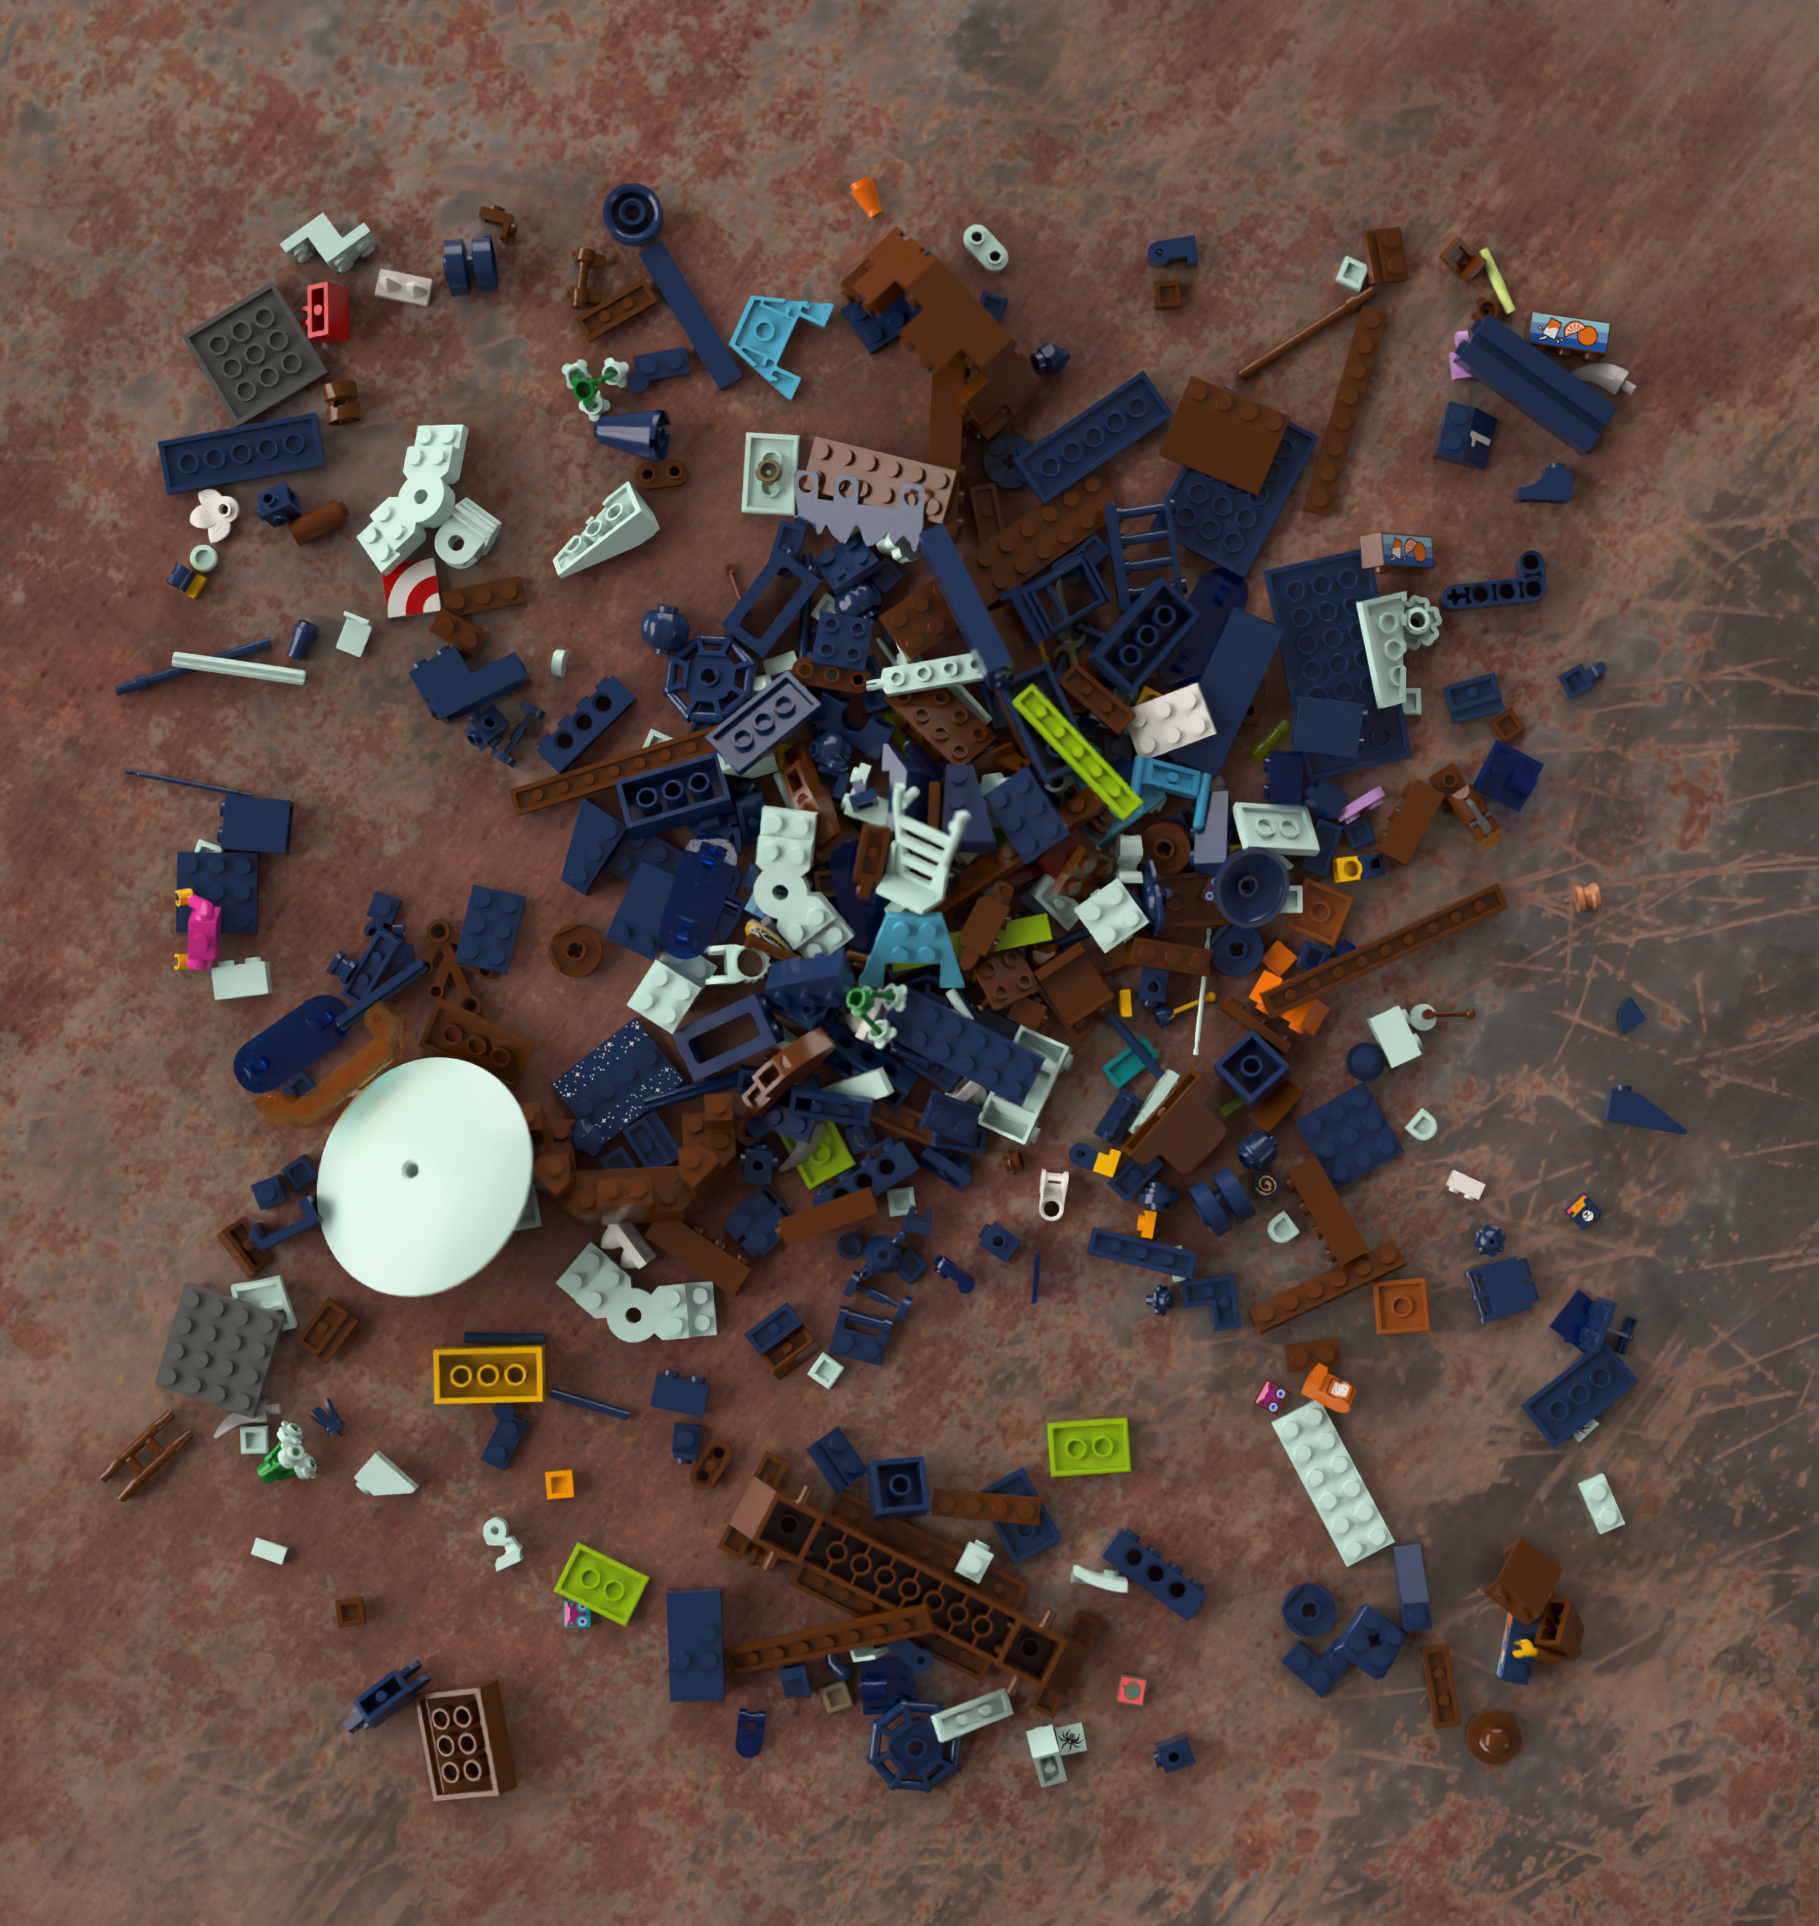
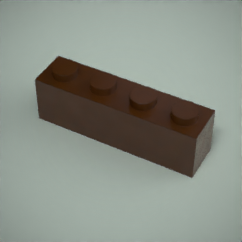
[1284,1156,1369,1266]
[644,1221,752,1296]

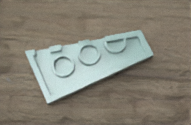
[1356,591,1407,708]

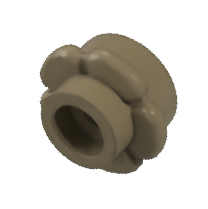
[756,459,782,486]

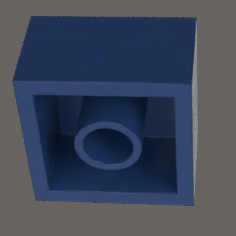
[1213,1029,1291,1111]
[866,1456,931,1521]

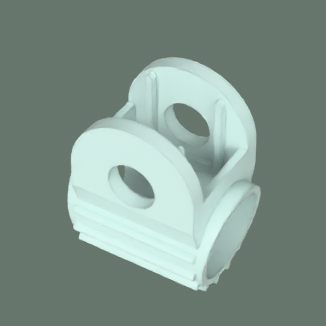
[435,497,502,569]
[703,944,771,985]

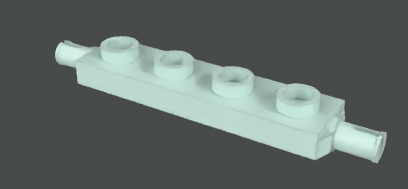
[866,653,984,697]

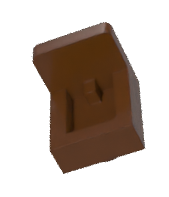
[479,204,517,245]
[1438,237,1487,281]

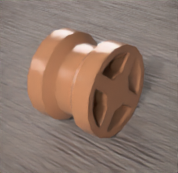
[1573,883,1601,912]

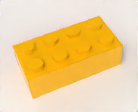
[433,1345,546,1404]

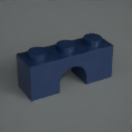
[811,689,898,760]

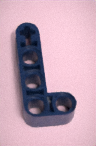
[1439,550,1547,612]

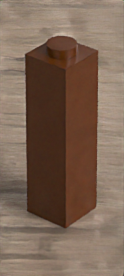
[775,1186,879,1246]

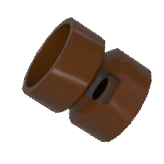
[322,380,362,426]

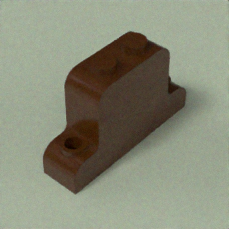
[1121,1068,1226,1174]

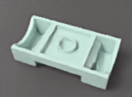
[977,1025,1074,1146]

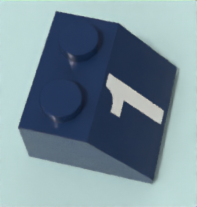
[1432,401,1497,471]

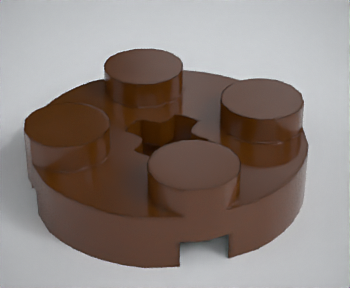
[1141,821,1193,875]
[549,924,603,978]

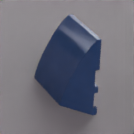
[882,744,937,849]

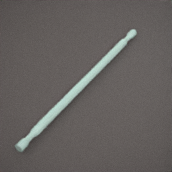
[1193,929,1212,1055]

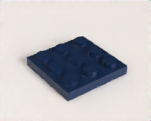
[176,852,260,934]
[1294,1081,1404,1191]

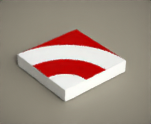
[382,558,442,619]

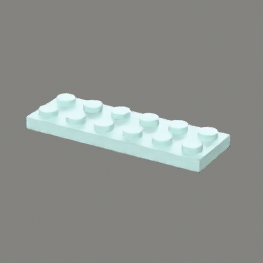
[1271,1400,1395,1567]

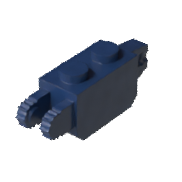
[343,1660,431,1734]

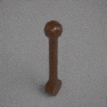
[725,564,750,617]
[1422,1008,1476,1020]

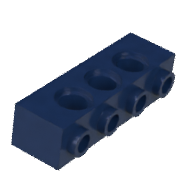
[536,675,637,774]
[822,1022,919,1110]
[812,1140,920,1206]
[1100,1527,1207,1622]

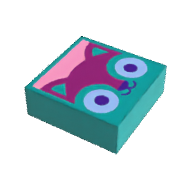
[563,1599,591,1627]

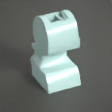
[1112,834,1143,884]
[483,1517,524,1572]

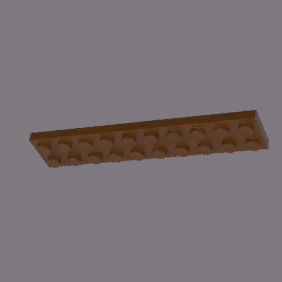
[879,469,1124,662]

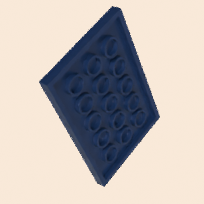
[1149,387,1319,579]

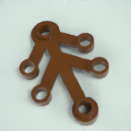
[422,919,494,1015]

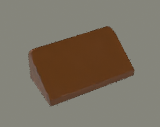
[1247,1079,1304,1133]
[217,1216,274,1278]
[761,1323,822,1380]

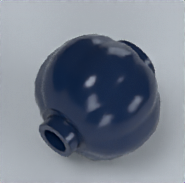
[834,579,882,621]
[640,604,690,655]

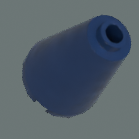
[594,409,670,463]

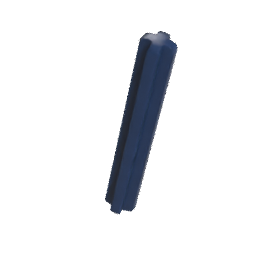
[335,958,428,1031]
[643,1071,739,1112]

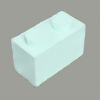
[211,957,273,1001]
[1366,1006,1423,1068]

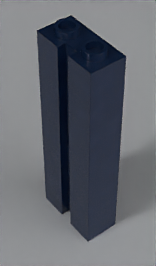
[1453,314,1618,455]
[919,523,1015,691]
[1167,606,1285,777]

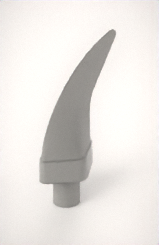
[1570,363,1636,395]
[779,1121,825,1172]
[214,1398,282,1439]

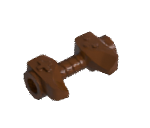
[567,248,607,310]
[1010,910,1059,968]

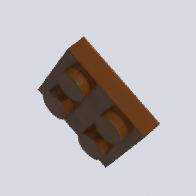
[1051,844,1118,902]

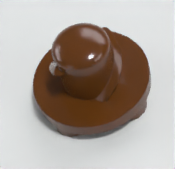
[1466,1709,1521,1764]

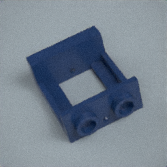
[248,1195,323,1250]

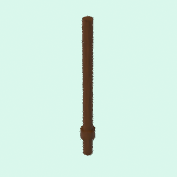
[1237,286,1377,381]

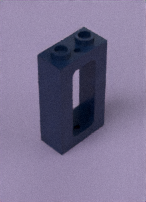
[721,547,823,658]
[427,652,532,724]
[673,991,785,1082]

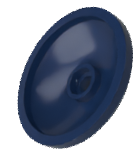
[1213,847,1289,928]

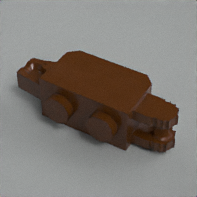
[958,881,1014,971]

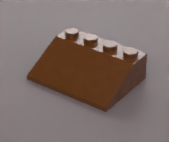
[1159,375,1291,496]
[415,1680,517,1801]

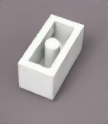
[1446,1170,1485,1201]

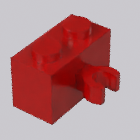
[300,281,350,344]

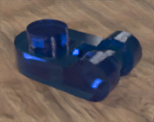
[933,1254,975,1294]
[735,1708,766,1758]

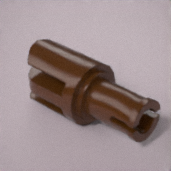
[1064,783,1118,840]

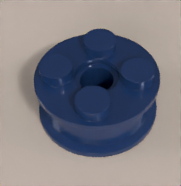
[603,183,663,247]

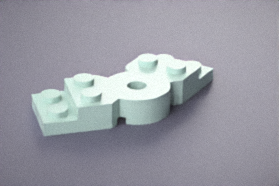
[357,425,469,576]
[754,806,855,959]
[556,1242,717,1342]

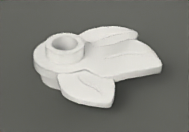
[190,489,240,543]

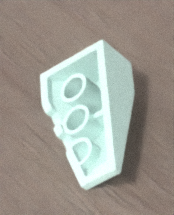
[553,481,660,578]

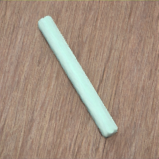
[172,652,306,685]

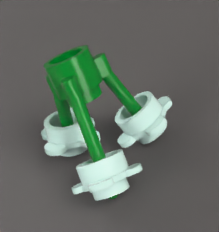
[562,358,629,422]
[847,983,908,1049]
[257,1421,317,1484]

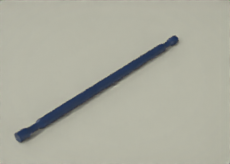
[125,769,253,797]

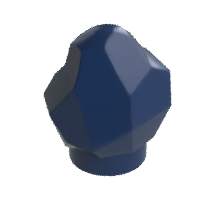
[1030,343,1071,375]
[570,1118,603,1158]

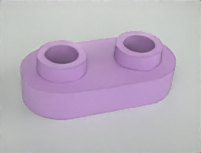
[1337,786,1385,824]

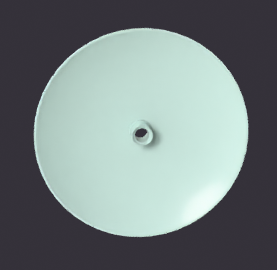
[317,1057,533,1296]

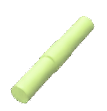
[1478,247,1516,315]

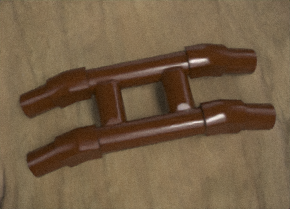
[99,1409,194,1502]

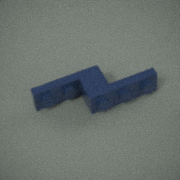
[736,1064,873,1127]

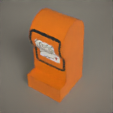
[1301,1363,1357,1413]

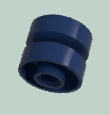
[443,235,499,297]
[1188,1166,1257,1238]

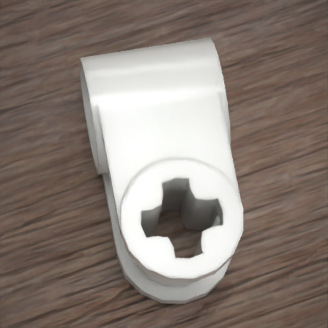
[1039,1169,1069,1221]

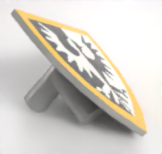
[745,916,795,954]

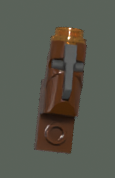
[1429,762,1503,850]

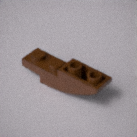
[782,739,841,847]
[741,1026,836,1118]

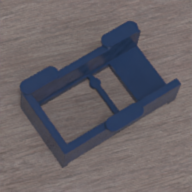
[998,553,1112,648]

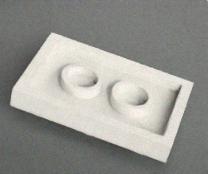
[1127,683,1217,759]

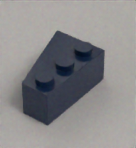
[942,764,996,854]
[561,798,628,896]
[766,948,855,1007]

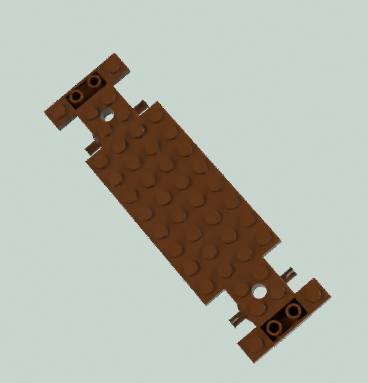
[717,1450,1102,1719]

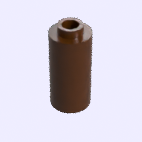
[287,499,350,547]

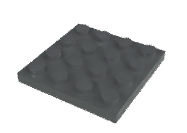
[182,281,329,427]
[154,1282,287,1419]

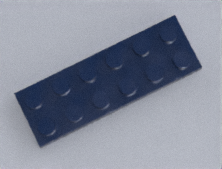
[1012,370,1174,505]
[157,412,326,496]
[884,983,1046,1107]

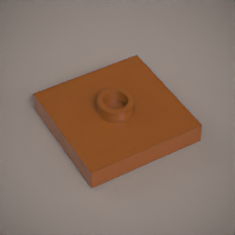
[1284,877,1355,947]
[1372,1278,1431,1336]

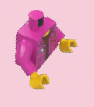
[174,888,221,971]

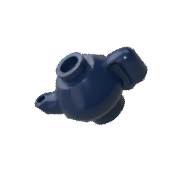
[809,731,851,772]
[860,1230,907,1280]

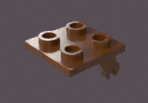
[968,741,1032,783]
[964,947,1041,1014]

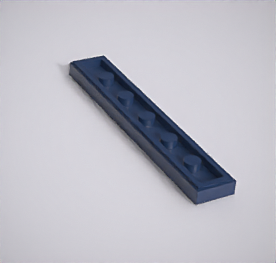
[638,240,743,391]

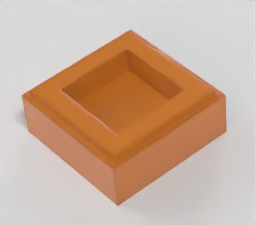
[1262,940,1297,977]

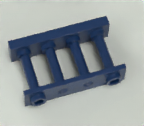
[1103,492,1187,611]

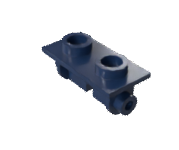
[1094,1088,1144,1147]

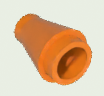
[850,176,883,218]

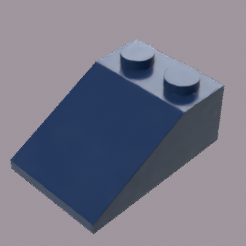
[605,860,691,961]

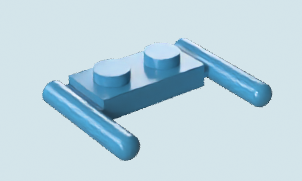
[1130,755,1212,830]

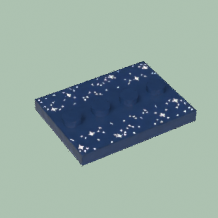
[551,1018,685,1146]

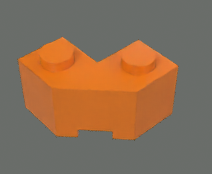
[1248,970,1330,1036]

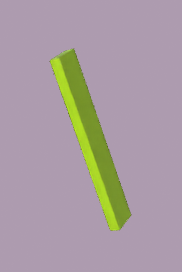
[1012,684,1144,822]
[892,913,1052,972]

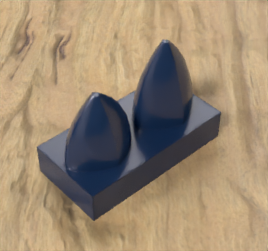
[917,1146,972,1193]

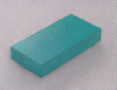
[1101,1035,1159,1090]

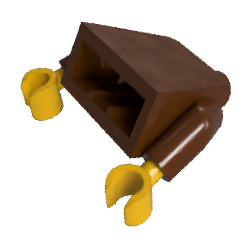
[1513,1591,1584,1665]

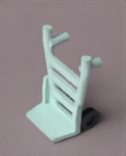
[876,783,971,915]

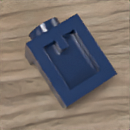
[670,1422,702,1464]

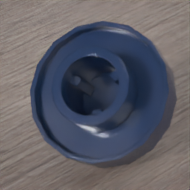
[1345,1042,1385,1081]
[1138,1182,1178,1210]

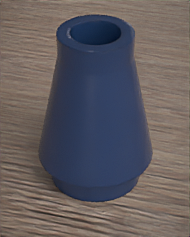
[287,619,319,661]

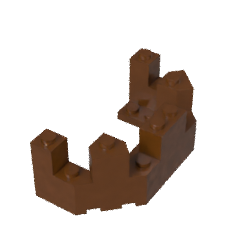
[840,227,1045,443]
[518,1093,738,1226]

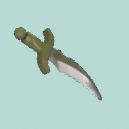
[1052,578,1086,667]

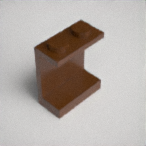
[1033,943,1115,1028]
[1483,1536,1564,1626]

